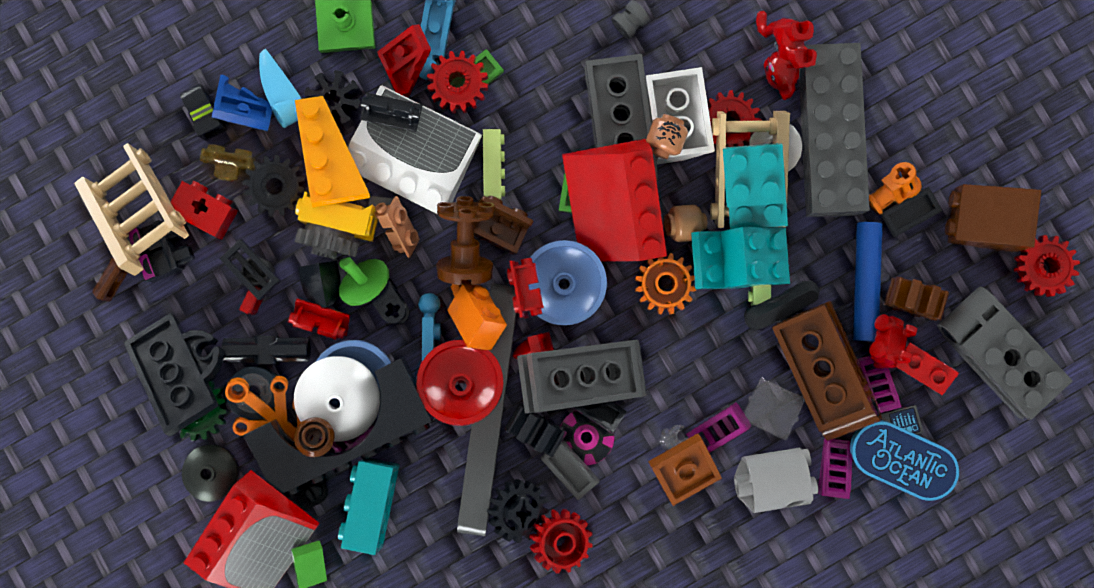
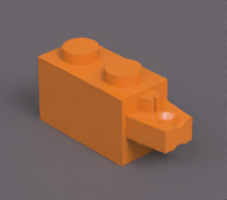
[447,280,507,350]

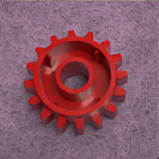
[427,50,489,114]
[707,90,762,147]
[1013,235,1080,297]
[529,509,593,573]

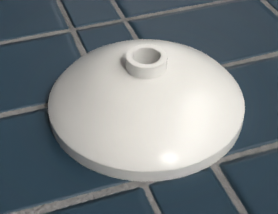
[294,356,381,442]

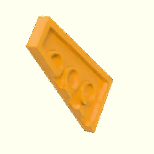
[295,96,370,207]

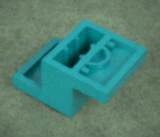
[723,143,788,229]
[691,227,790,289]

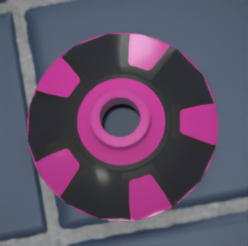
[560,411,614,465]

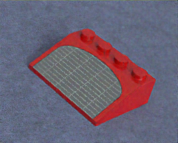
[183,470,320,588]

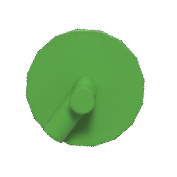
[339,257,389,306]

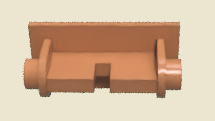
[375,196,420,258]

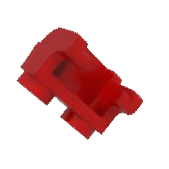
[869,314,917,369]

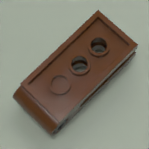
[772,301,882,441]

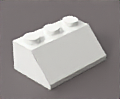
[645,67,715,164]

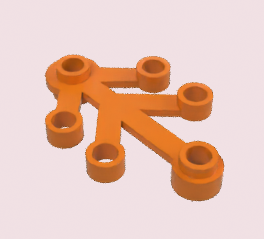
[225,376,313,441]

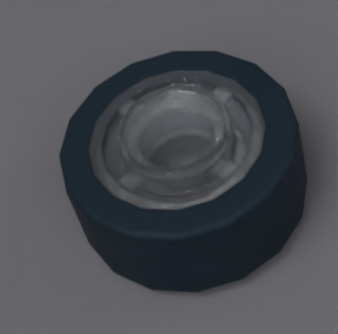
[226,366,283,420]

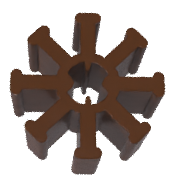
[884,277,949,321]

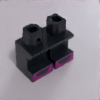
[129,220,195,283]

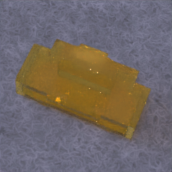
[200,144,256,182]

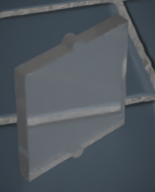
[744,377,805,441]

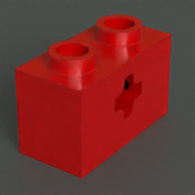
[170,180,238,240]

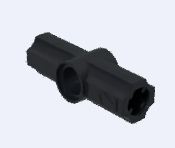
[221,336,311,364]

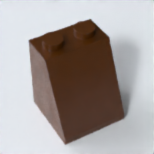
[945,184,1042,253]

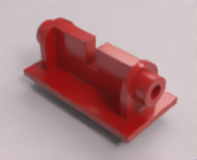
[507,258,544,318]
[288,298,350,340]
[896,342,959,395]

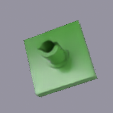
[315,0,376,53]

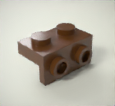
[474,196,534,255]

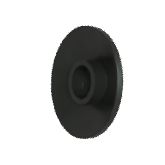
[182,445,239,501]

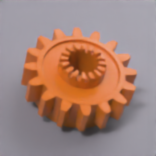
[635,253,696,315]

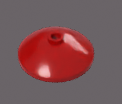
[416,340,503,426]

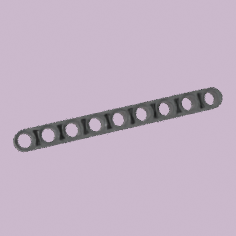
[457,283,517,537]

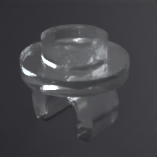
[659,425,689,451]

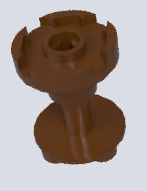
[436,196,495,285]

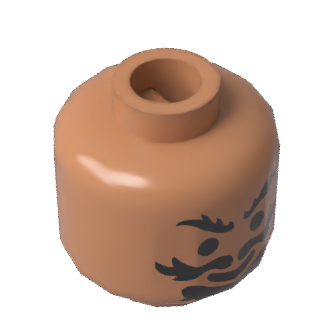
[646,114,688,159]

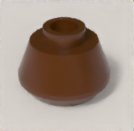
[294,417,335,457]

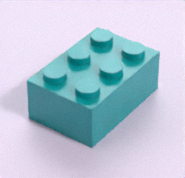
[338,458,400,555]

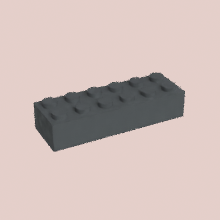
[799,43,870,217]

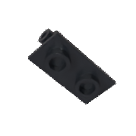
[360,93,423,132]

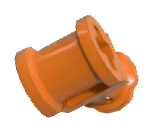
[869,162,922,216]

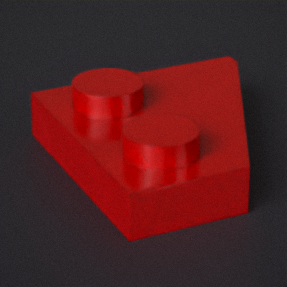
[377,24,431,98]

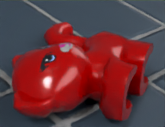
[756,11,817,100]

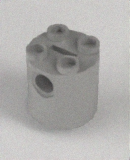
[734,448,818,513]

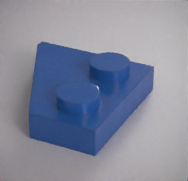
[212,75,272,131]

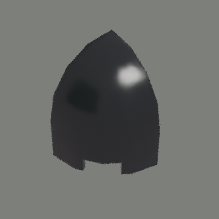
[298,261,340,308]

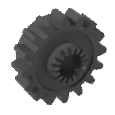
[295,223,359,260]

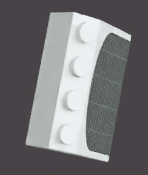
[348,85,482,214]

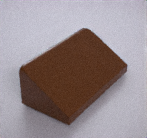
[93,258,128,302]

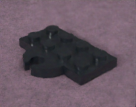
[123,313,224,436]

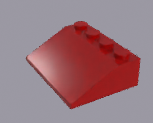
[562,139,667,261]

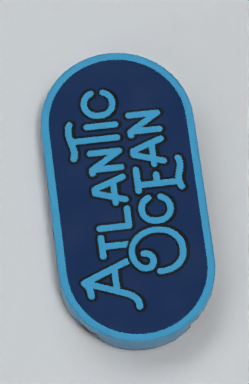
[850,420,959,501]

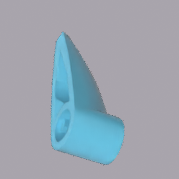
[259,49,302,128]

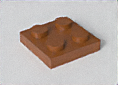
[648,433,722,506]

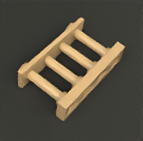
[710,111,790,228]
[74,143,189,276]

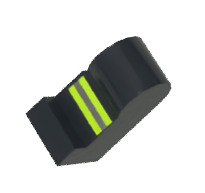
[180,84,227,141]

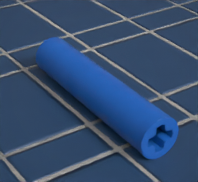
[853,222,883,342]

